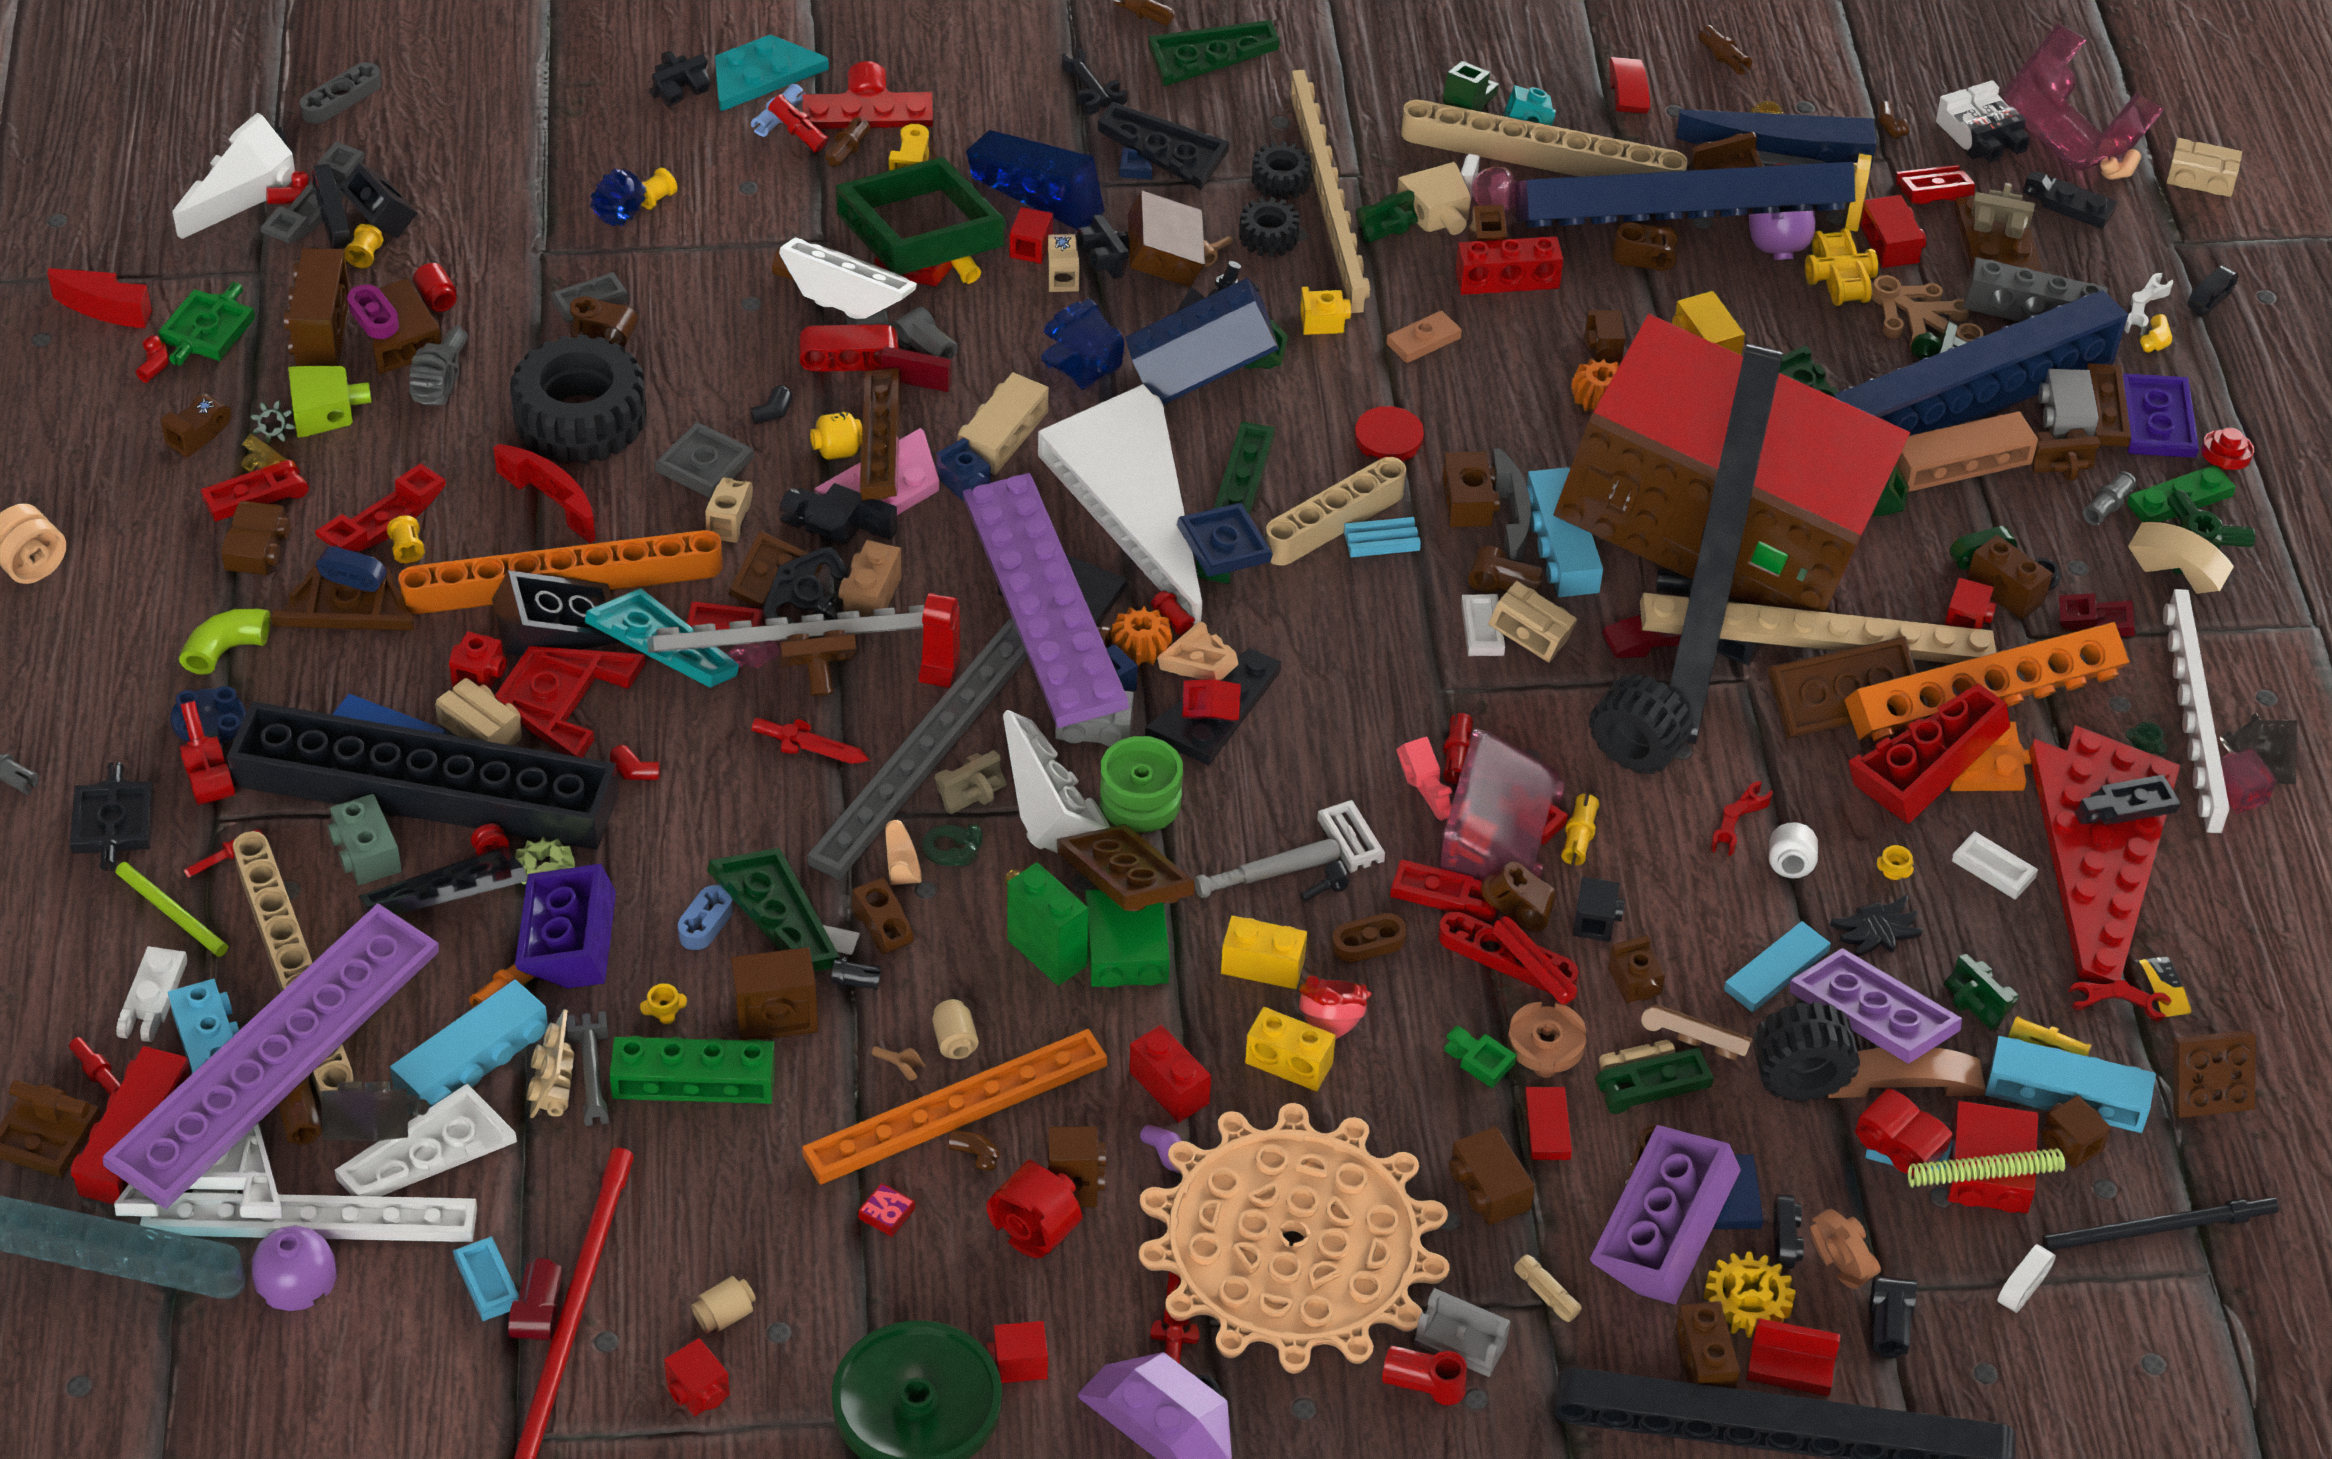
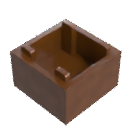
[731,947,818,1041]

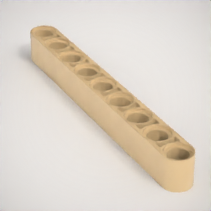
[1401,99,1687,177]
[233,831,357,1114]

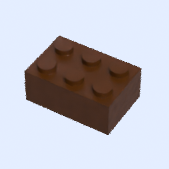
[284,248,350,366]

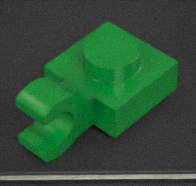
[1444,1025,1517,1088]

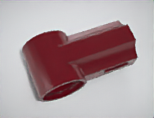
[508,1258,563,1341]

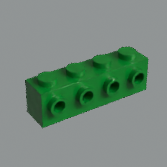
[610,1036,776,1104]

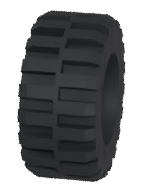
[510,335,647,464]

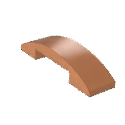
[1828,1047,1986,1098]

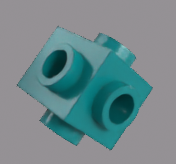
[1503,85,1556,126]

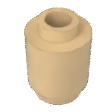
[932,999,979,1059]
[691,1276,756,1334]

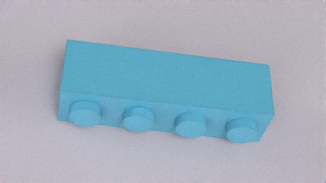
[1526,467,1603,597]
[390,979,548,1115]
[1985,1036,2156,1133]

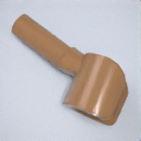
[1204,236,1233,267]
[872,1046,926,1081]

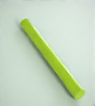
[115,862,228,957]

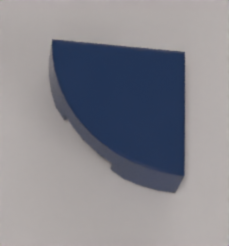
[1119,147,1152,180]

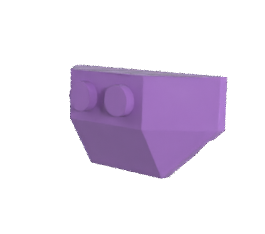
[1078,1352,1232,1459]

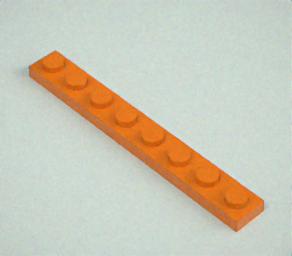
[802,1028,1107,1185]

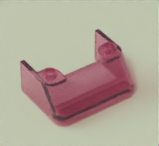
[2002,23,2164,170]

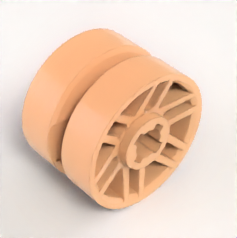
[0,504,66,584]

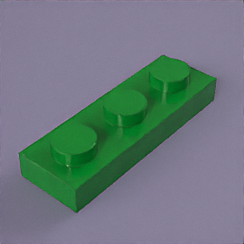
[2127,465,2236,522]

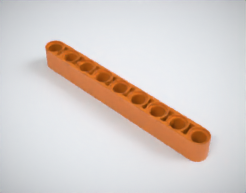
[398,530,723,614]

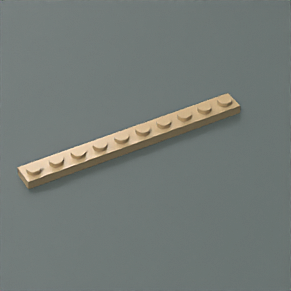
[1290,70,1370,313]
[1640,593,1996,664]

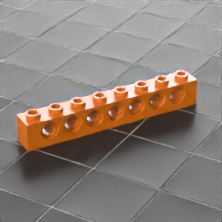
[1844,622,2130,742]

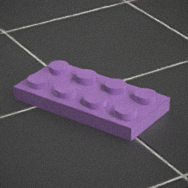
[1789,948,1962,1064]

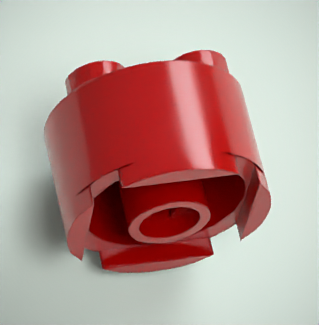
[986,1159,1083,1259]

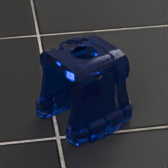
[1041,299,1125,390]

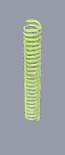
[1908,1148,2065,1188]

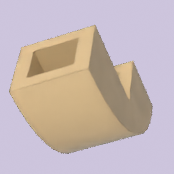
[2128,522,2234,594]

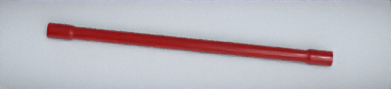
[514,1147,634,1459]

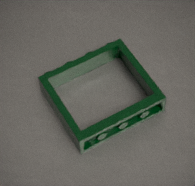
[835,157,1006,275]

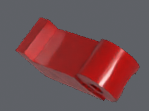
[918,592,960,688]

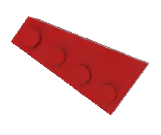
[1848,683,2010,825]

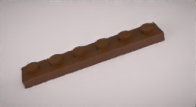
[860,368,901,500]

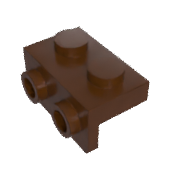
[1691,132,1764,171]

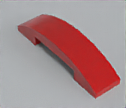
[493,444,596,544]
[315,463,446,552]

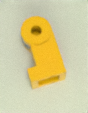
[889,124,929,171]

